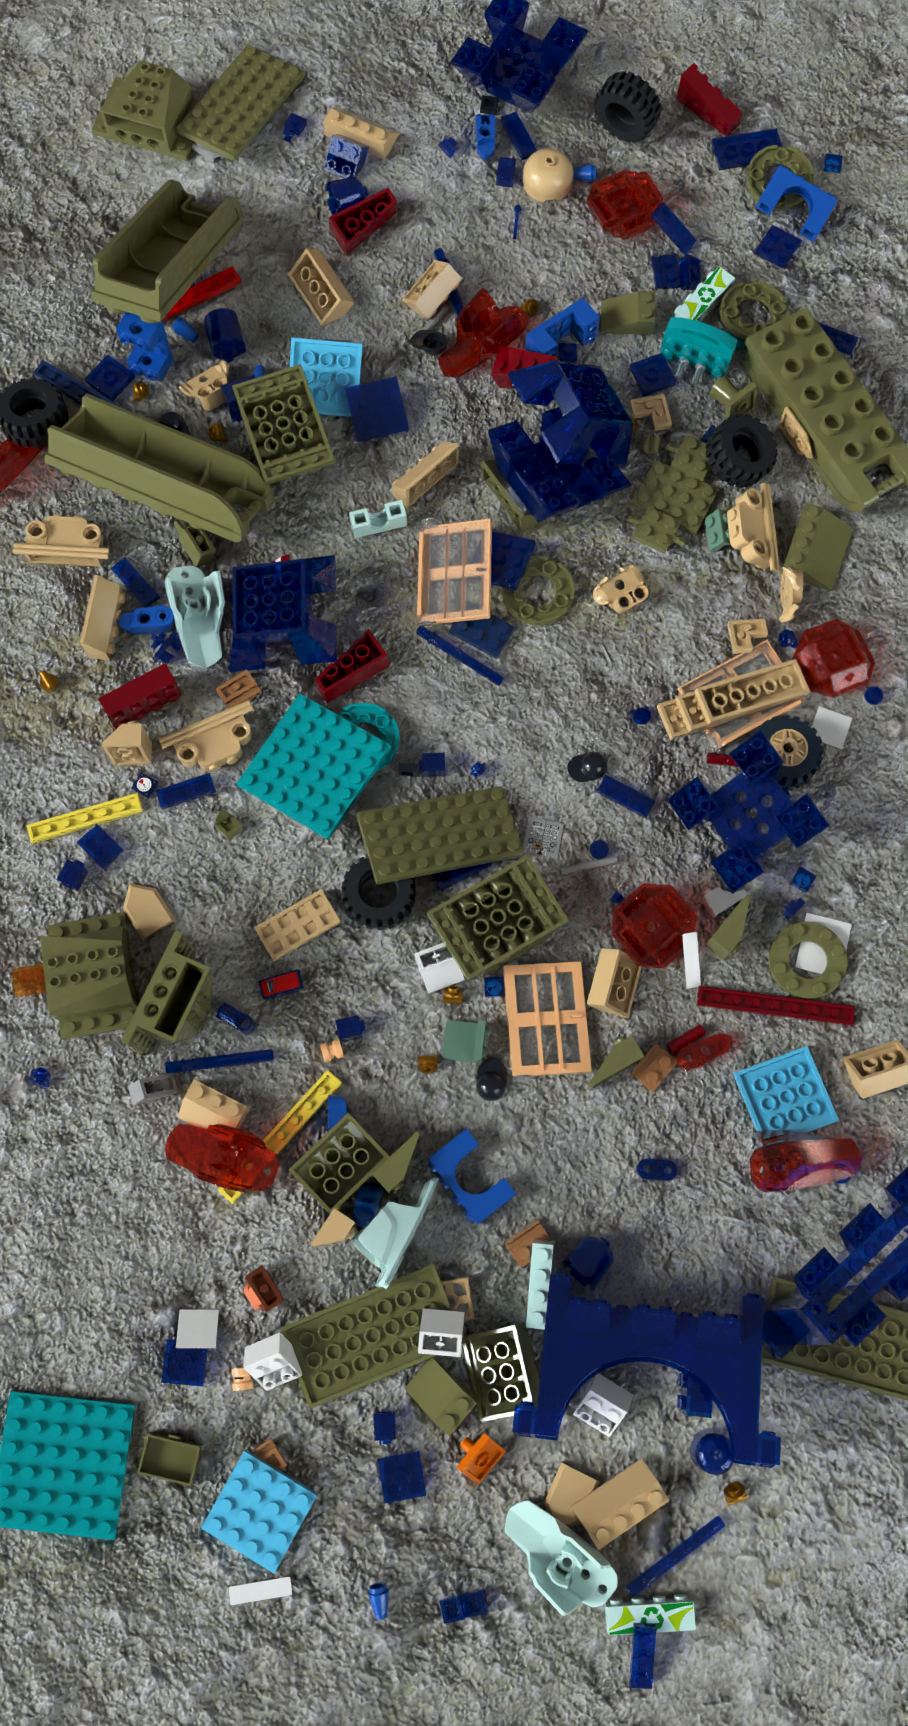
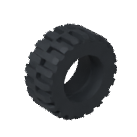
[594,71,661,143]
[0,378,69,448]
[706,414,778,488]
[341,857,416,930]

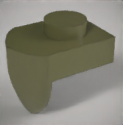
[215,810,244,841]

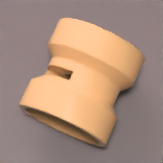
[320,1038,344,1063]
[232,1367,253,1391]

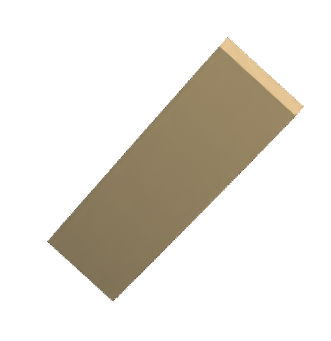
[657,659,810,740]

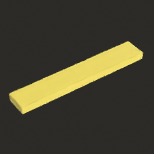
[27,793,143,844]

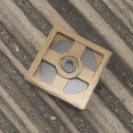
[441,1277,475,1321]

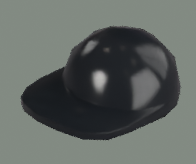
[410,329,447,356]
[158,411,190,435]
[567,752,608,782]
[476,1058,507,1101]

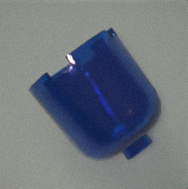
[325,177,368,215]
[561,1236,614,1290]
[689,1428,735,1475]

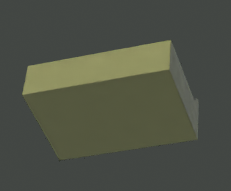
[137,1432,203,1486]

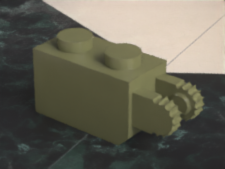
[174,520,216,568]

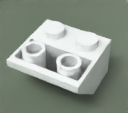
[414,943,465,994]
[418,1308,465,1357]
[243,1332,302,1391]
[573,1373,634,1437]

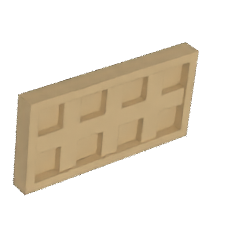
[254,889,341,962]

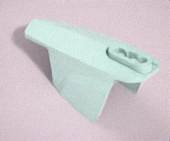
[165,566,225,669]
[352,1177,439,1289]
[505,1500,618,1616]

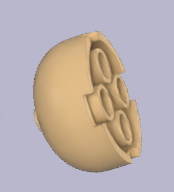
[522,148,573,202]

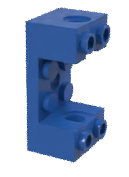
[525,298,600,356]
[116,312,174,382]

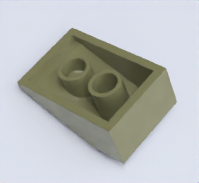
[601,291,655,335]
[705,894,750,960]
[587,1035,645,1090]
[372,1131,420,1194]
[404,1357,479,1436]

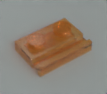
[12,964,47,998]

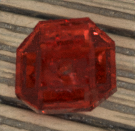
[586,170,664,240]
[792,619,876,698]
[612,883,697,969]

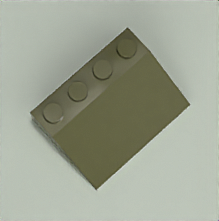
[780,502,854,591]
[289,1113,390,1214]
[463,1322,546,1422]

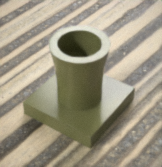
[710,376,757,420]

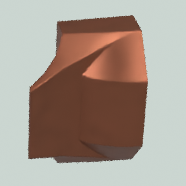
[243,1265,285,1312]

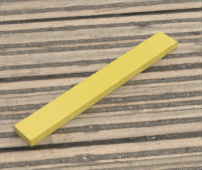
[218,1070,343,1204]

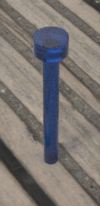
[513,205,521,239]

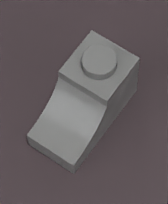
[700,886,747,919]
[128,1073,179,1105]

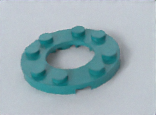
[337,703,400,772]

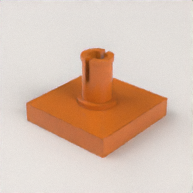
[456,1433,506,1485]

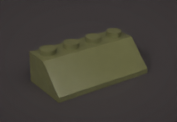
[481,459,541,533]

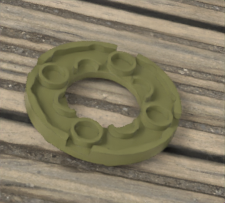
[746,145,814,211]
[720,281,790,341]
[501,556,575,626]
[768,922,847,1000]

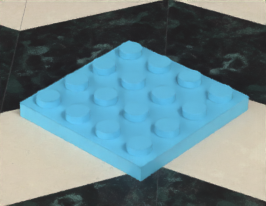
[289,338,363,418]
[733,1046,839,1149]
[201,1449,318,1573]

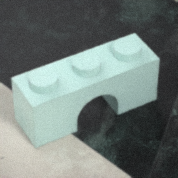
[349,500,407,538]

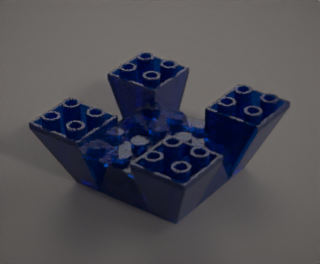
[451,0,588,113]
[508,360,634,467]
[488,404,632,523]
[229,555,337,672]
[667,730,830,894]

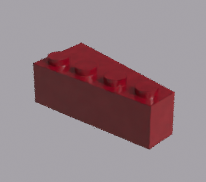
[676,63,743,137]
[329,187,397,256]
[491,345,566,388]
[315,629,390,703]

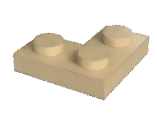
[629,394,672,431]
[727,619,768,654]

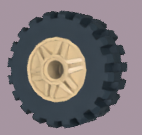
[747,715,824,791]

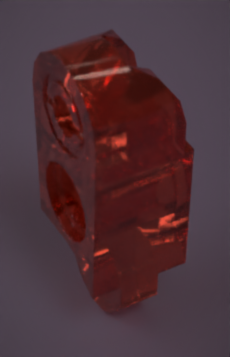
[676,1033,733,1072]

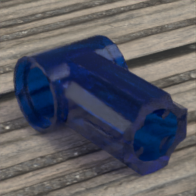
[216,1002,256,1035]

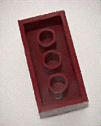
[98,663,182,730]

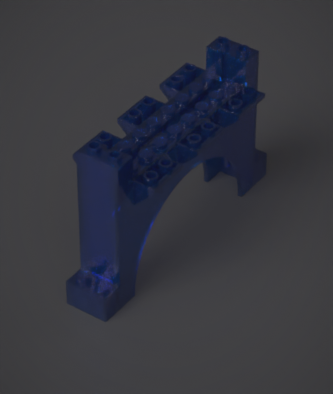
[746,1166,908,1360]
[512,1272,781,1469]

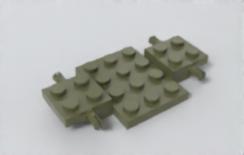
[627,435,719,554]

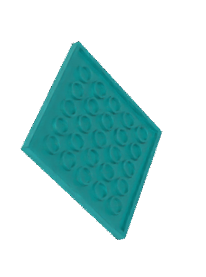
[236,693,392,841]
[0,1391,136,1540]

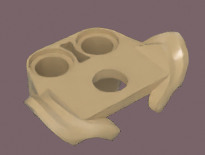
[179,360,233,411]
[593,565,649,613]
[779,565,803,622]

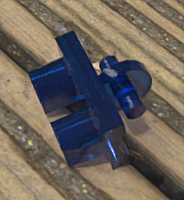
[151,630,182,665]

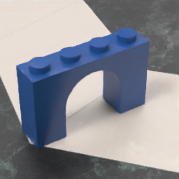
[755,165,838,242]
[428,1129,516,1225]

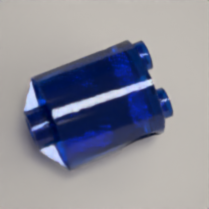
[203,308,247,363]

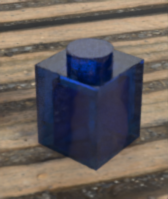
[496,157,516,187]
[418,752,445,777]
[56,859,88,892]
[335,1015,366,1042]
[374,1411,396,1444]

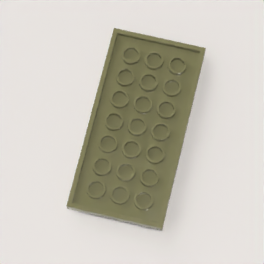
[176,44,305,161]
[356,786,524,885]
[280,1264,465,1409]
[756,1277,908,1401]

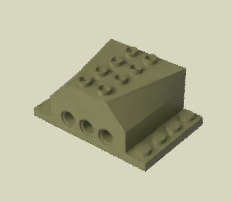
[92,60,199,161]
[232,364,335,485]
[427,855,569,981]
[40,912,138,1040]
[121,930,214,1056]

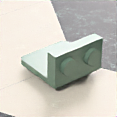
[704,509,731,552]
[442,1020,489,1064]

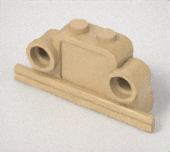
[727,483,780,572]
[13,515,109,567]
[158,700,254,772]

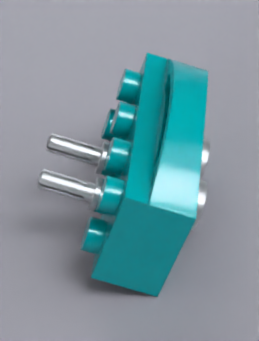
[659,317,738,384]

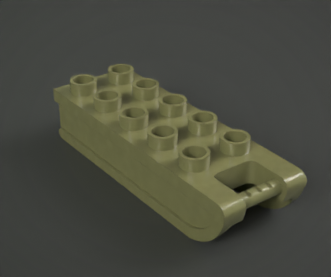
[91,179,243,323]
[742,307,908,511]
[45,394,274,542]

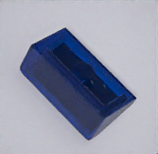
[679,254,701,290]

